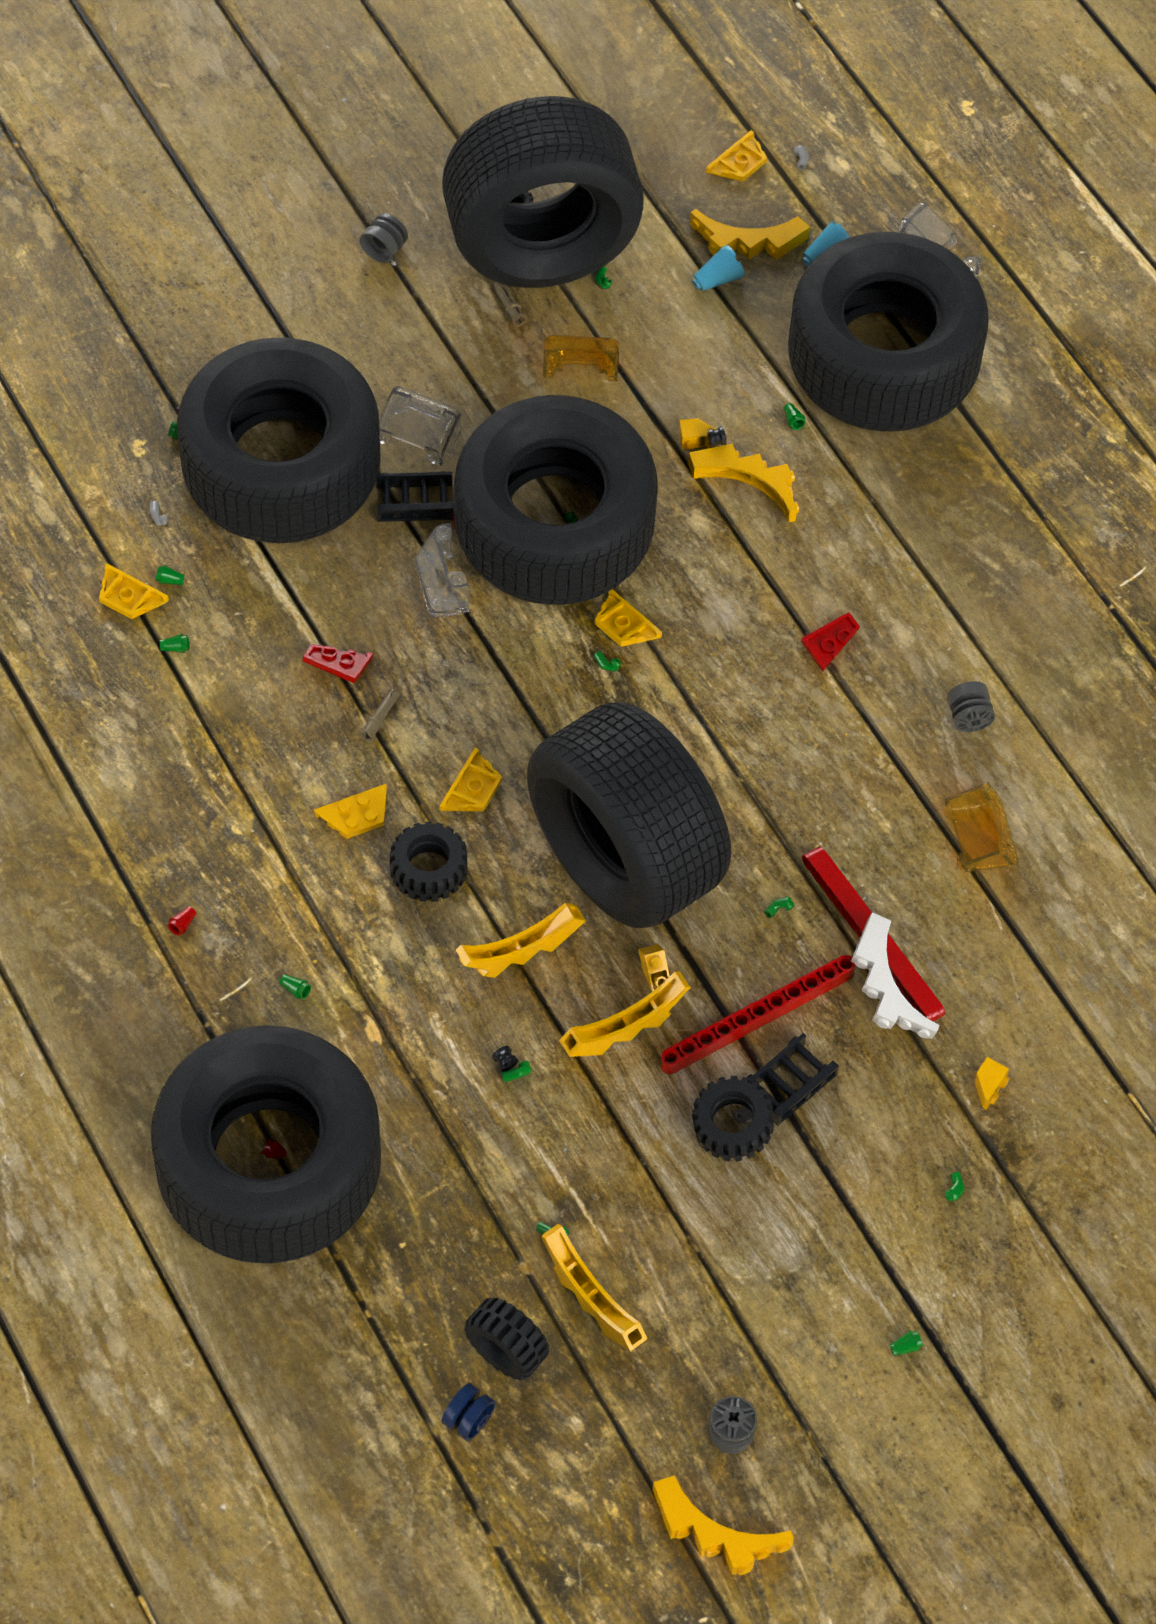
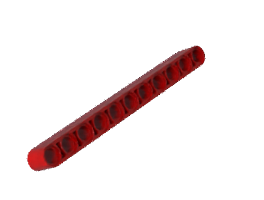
[802,846,945,1022]
[660,955,855,1074]

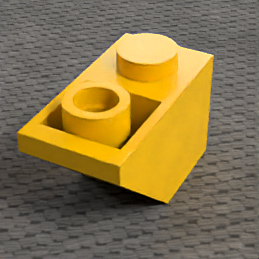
[678,418,719,449]
[638,944,670,992]
[974,1057,1010,1110]

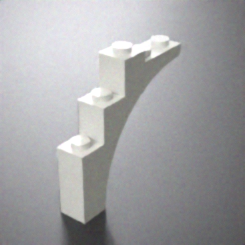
[851,912,940,1039]

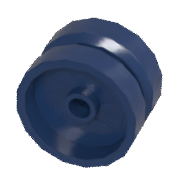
[442,1383,496,1442]

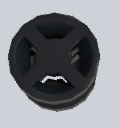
[707,426,727,448]
[492,1046,518,1072]

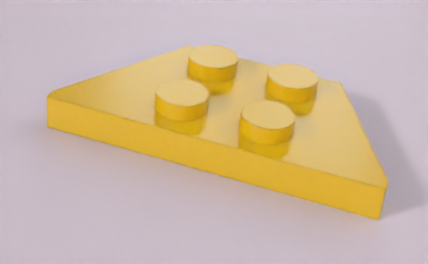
[705,130,767,182]
[99,563,169,619]
[595,589,662,647]
[439,748,502,812]
[314,784,387,839]

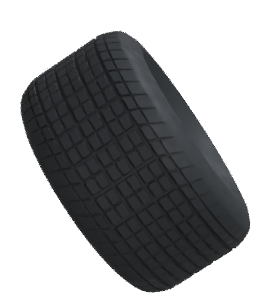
[442,96,644,288]
[788,232,989,431]
[177,338,381,543]
[454,395,658,605]
[527,702,731,928]
[151,1025,381,1264]

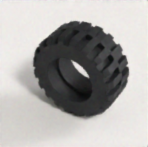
[390,822,467,902]
[692,1076,774,1161]
[464,1297,549,1380]

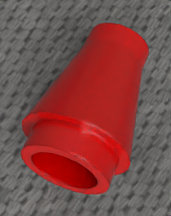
[168,906,197,936]
[261,1138,287,1159]

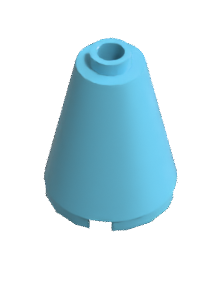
[803,221,850,267]
[692,245,745,291]

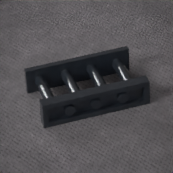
[376,471,454,522]
[746,1033,839,1126]

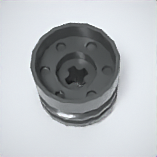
[360,213,408,263]
[947,681,995,732]
[708,1396,757,1454]

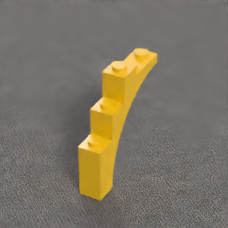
[690,209,810,260]
[688,444,799,523]
[456,903,586,978]
[559,972,691,1057]
[541,1224,647,1352]
[653,1475,794,1575]

